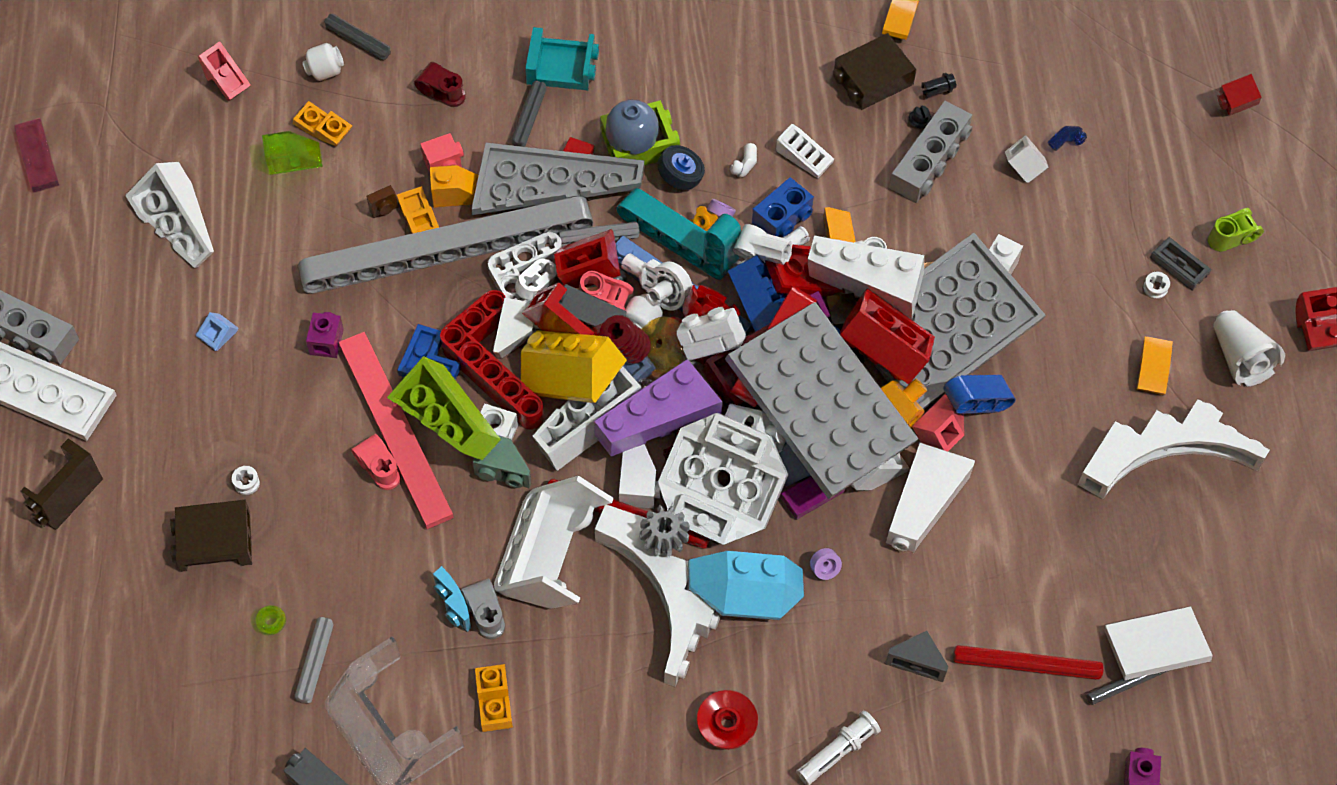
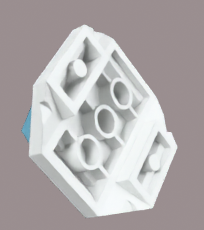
[658,413,788,545]

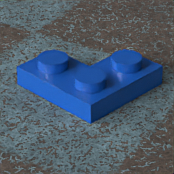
[397,324,461,380]

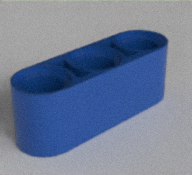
[943,375,1016,414]

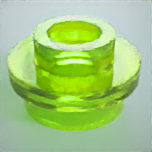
[256,605,286,635]

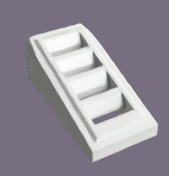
[776,124,834,179]

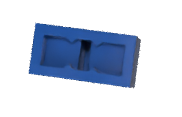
[752,177,814,237]

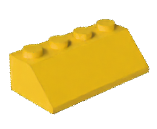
[521,330,627,403]

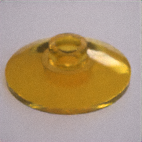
[642,317,686,373]

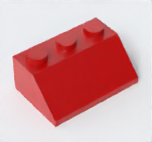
[840,288,935,385]

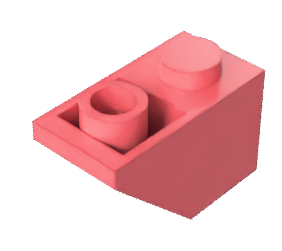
[912,394,964,452]

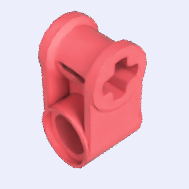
[578,271,634,310]
[351,433,401,490]

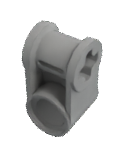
[461,578,505,639]

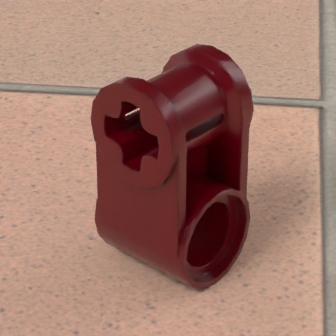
[414,62,466,107]

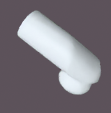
[730,143,757,178]

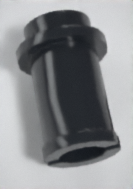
[921,73,957,98]

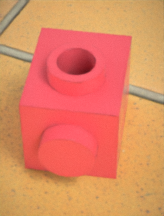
[420,133,464,173]

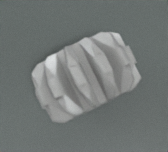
[640,506,690,557]

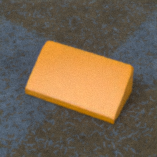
[823,207,855,243]

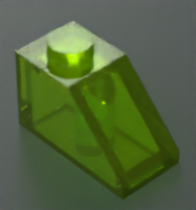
[262,131,323,175]

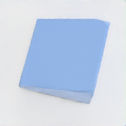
[196,312,239,351]

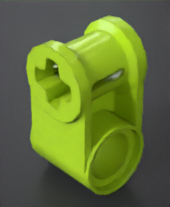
[1208,208,1264,252]

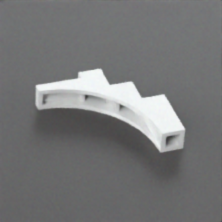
[1078,399,1270,499]
[595,505,721,687]

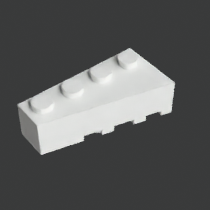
[808,236,924,320]
[533,366,642,471]

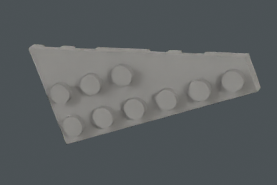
[472,143,644,215]

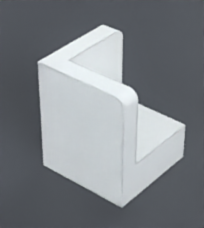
[1005,135,1048,183]

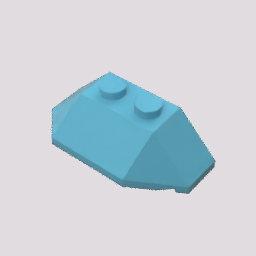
[688,551,804,620]

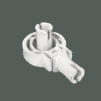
[621,253,693,310]

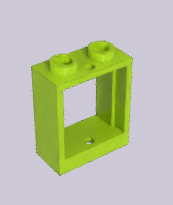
[600,100,680,165]

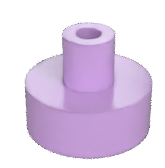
[707,199,736,218]
[810,548,842,580]

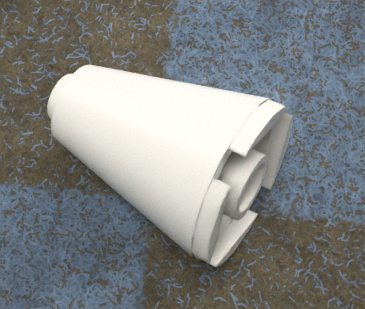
[1213,310,1285,387]

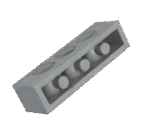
[889,101,973,203]
[0,290,79,365]

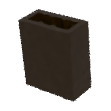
[833,33,916,110]

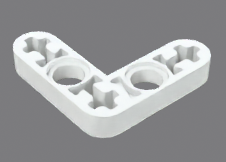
[488,232,562,302]

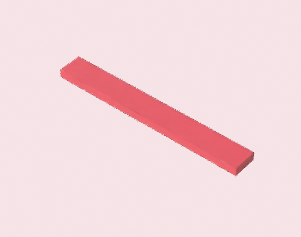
[339,332,454,529]

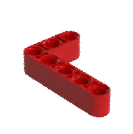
[440,290,544,430]

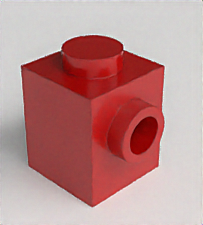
[1217,74,1262,116]

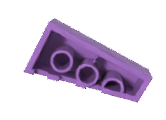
[594,359,722,456]

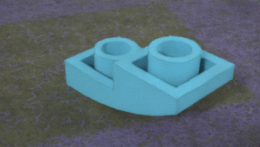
[433,566,471,632]

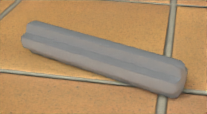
[559,222,639,246]
[295,617,334,704]

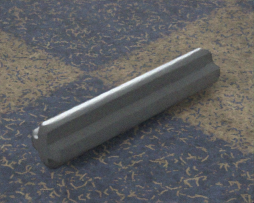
[324,14,391,60]
[511,81,546,147]

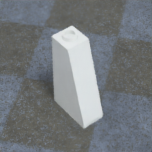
[886,443,975,552]

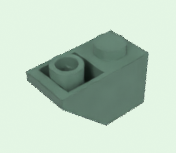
[473,436,531,488]

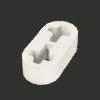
[515,259,557,300]

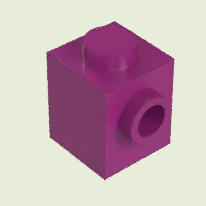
[306,312,344,358]

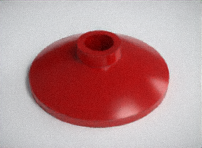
[697,690,758,750]

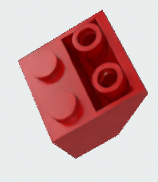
[554,229,621,288]

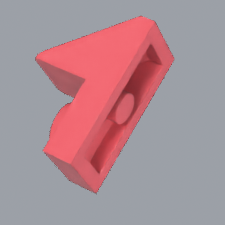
[198,41,251,101]

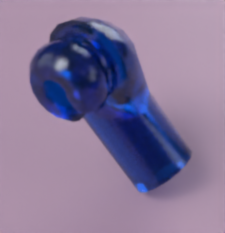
[1047,126,1087,151]

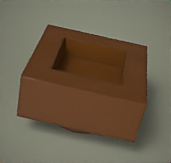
[366,185,398,218]

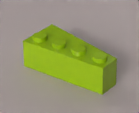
[387,356,501,460]

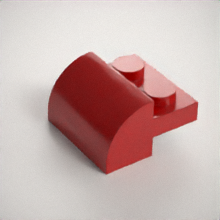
[1296,287,1337,351]

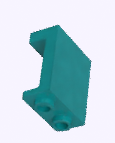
[525,27,599,91]

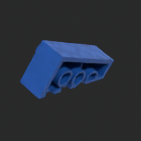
[728,255,786,332]

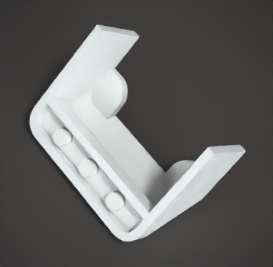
[494,476,613,609]

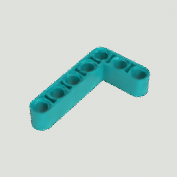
[616,188,741,280]

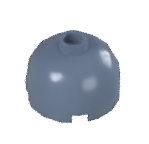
[606,99,659,154]

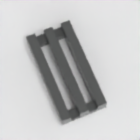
[1150,237,1212,291]

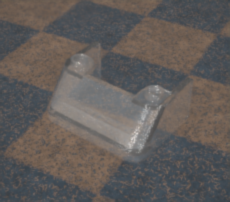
[325,636,464,785]

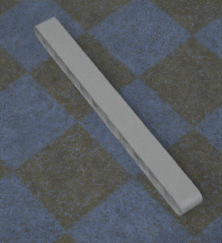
[298,196,594,293]

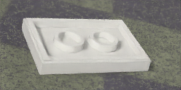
[1105,607,1213,680]

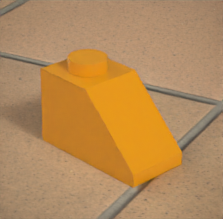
[430,165,479,208]

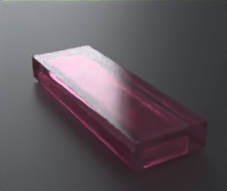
[14,118,59,193]

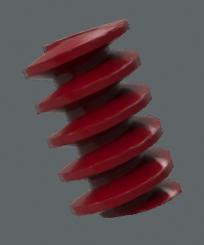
[599,315,651,364]

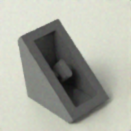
[885,631,948,682]

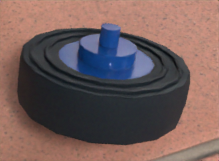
[657,145,705,190]

